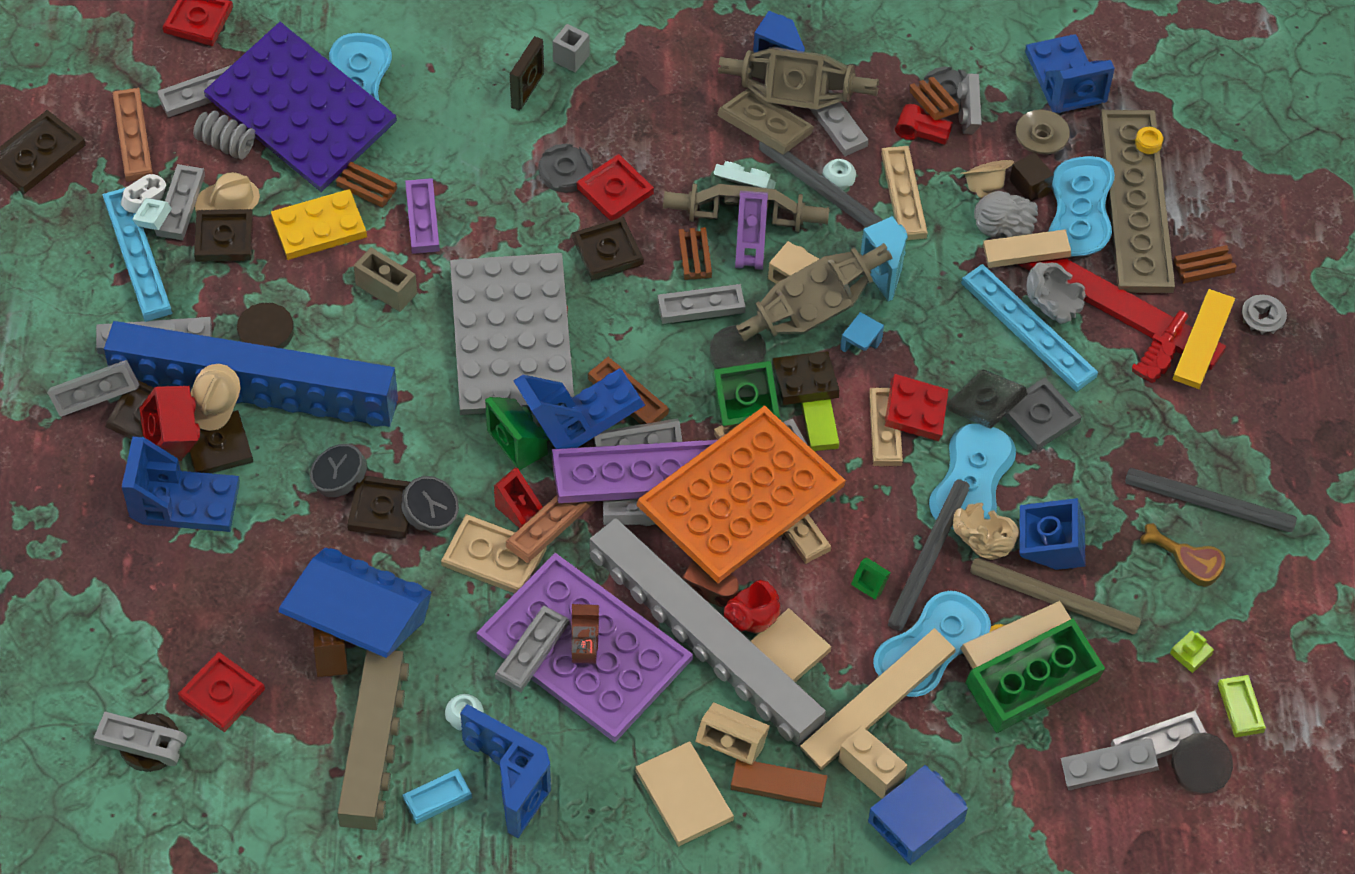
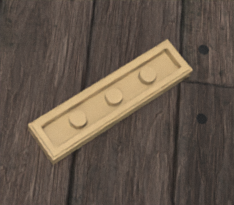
[881,146,928,240]
[960,601,1071,669]

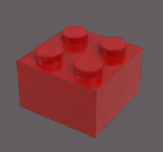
[139,386,200,461]

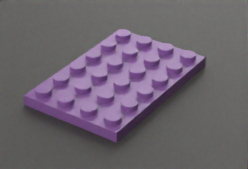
[477,553,693,743]

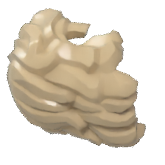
[953,503,1020,560]

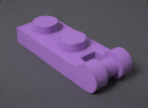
[735,191,768,270]

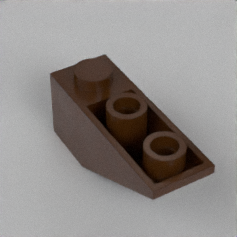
[313,627,348,677]

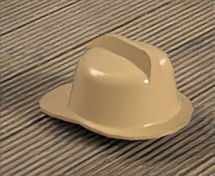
[960,160,1014,198]
[195,172,260,213]
[191,364,241,431]

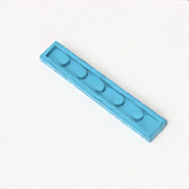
[102,188,172,322]
[961,264,1098,392]

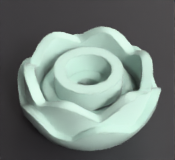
[822,159,856,190]
[445,694,484,730]

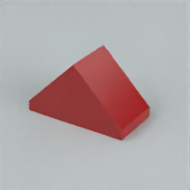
[494,468,543,528]

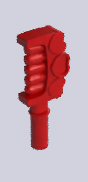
[1132,310,1189,383]

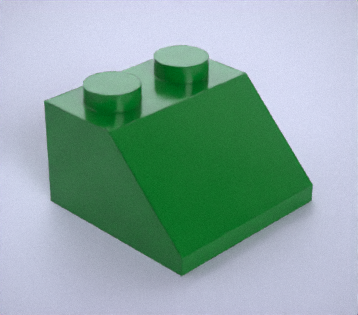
[713,361,780,427]
[485,397,549,471]

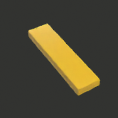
[1173,289,1235,390]

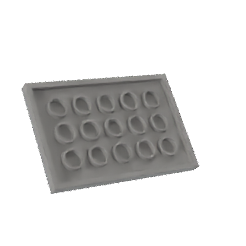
[450,253,574,415]

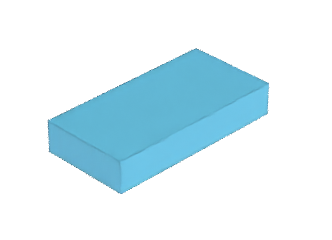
[402,769,472,824]

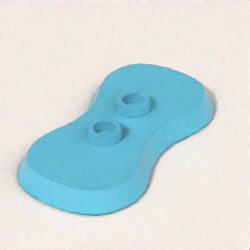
[329,33,392,102]
[1048,156,1115,257]
[929,423,1016,529]
[873,591,991,697]

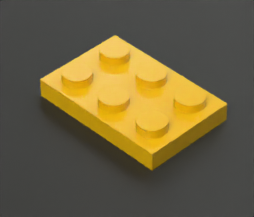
[271,189,367,260]

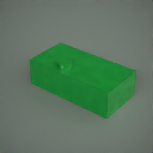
[965,618,1105,734]

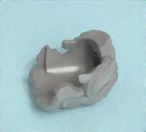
[974,191,1038,239]
[1026,262,1086,324]

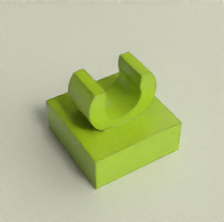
[1170,630,1214,673]

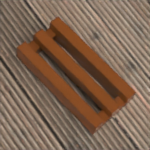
[909,77,959,120]
[336,162,397,208]
[678,227,712,280]
[1174,245,1237,284]

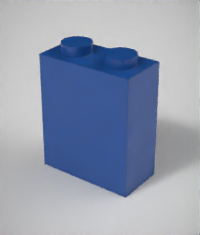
[868,765,968,865]

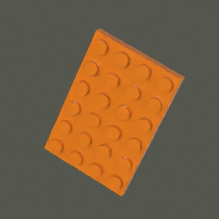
[637,406,846,583]

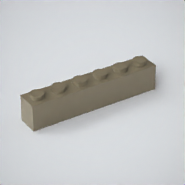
[337,650,409,830]

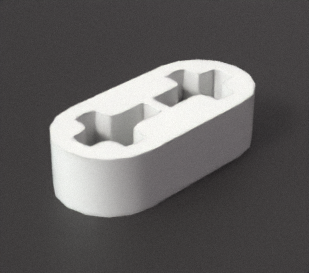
[121,174,166,213]

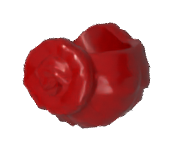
[724,580,781,634]

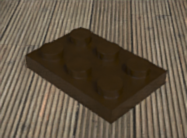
[0,110,86,194]

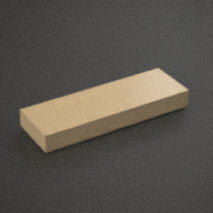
[983,229,1071,268]
[869,388,903,466]

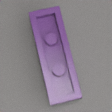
[405,178,440,254]

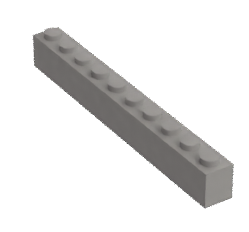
[589,518,826,747]

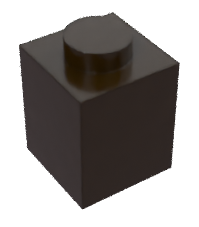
[1010,152,1054,202]

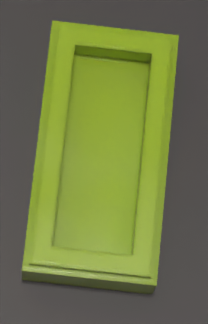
[801,399,839,451]
[1218,675,1266,738]

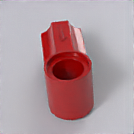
[895,104,953,145]

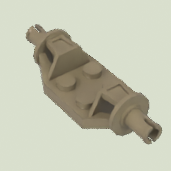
[718,47,879,110]
[663,183,829,233]
[736,243,893,342]

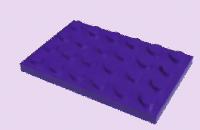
[204,22,397,192]

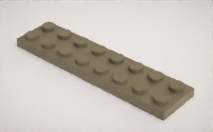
[1100,110,1175,293]

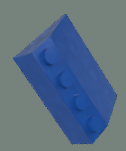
[278,547,432,658]

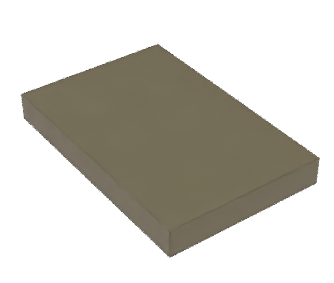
[717,88,814,155]

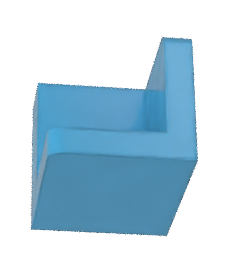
[840,312,884,352]

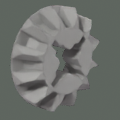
[1241,295,1287,335]

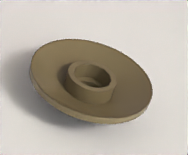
[1016,110,1070,154]

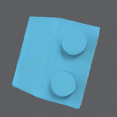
[861,216,908,301]

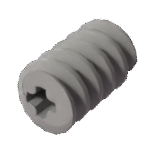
[193,110,255,160]

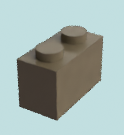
[354,247,417,312]

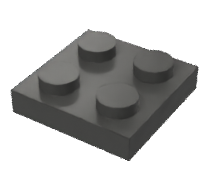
[1000,378,1082,451]

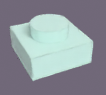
[132,198,172,230]

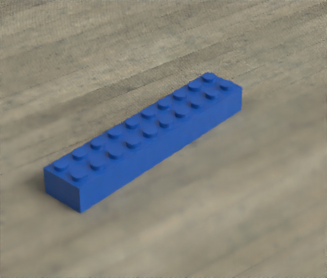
[104,321,398,427]

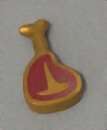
[1140,523,1225,587]

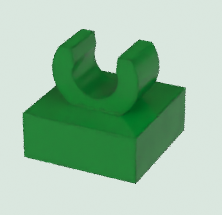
[851,557,891,600]

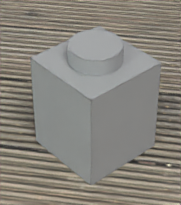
[553,24,590,73]

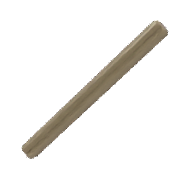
[970,558,1141,634]

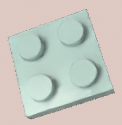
[714,161,776,189]

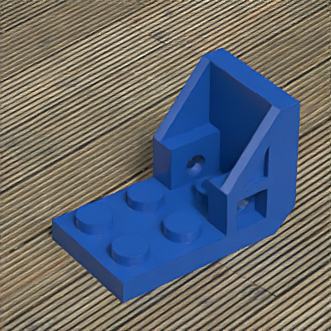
[1025,34,1115,113]
[513,368,645,449]
[122,437,240,532]
[460,704,551,838]

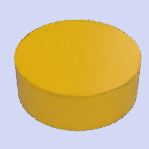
[1135,127,1163,154]

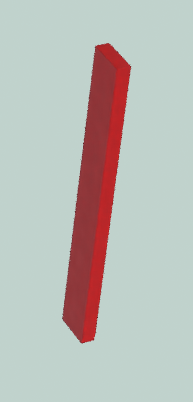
[1018,258,1226,370]

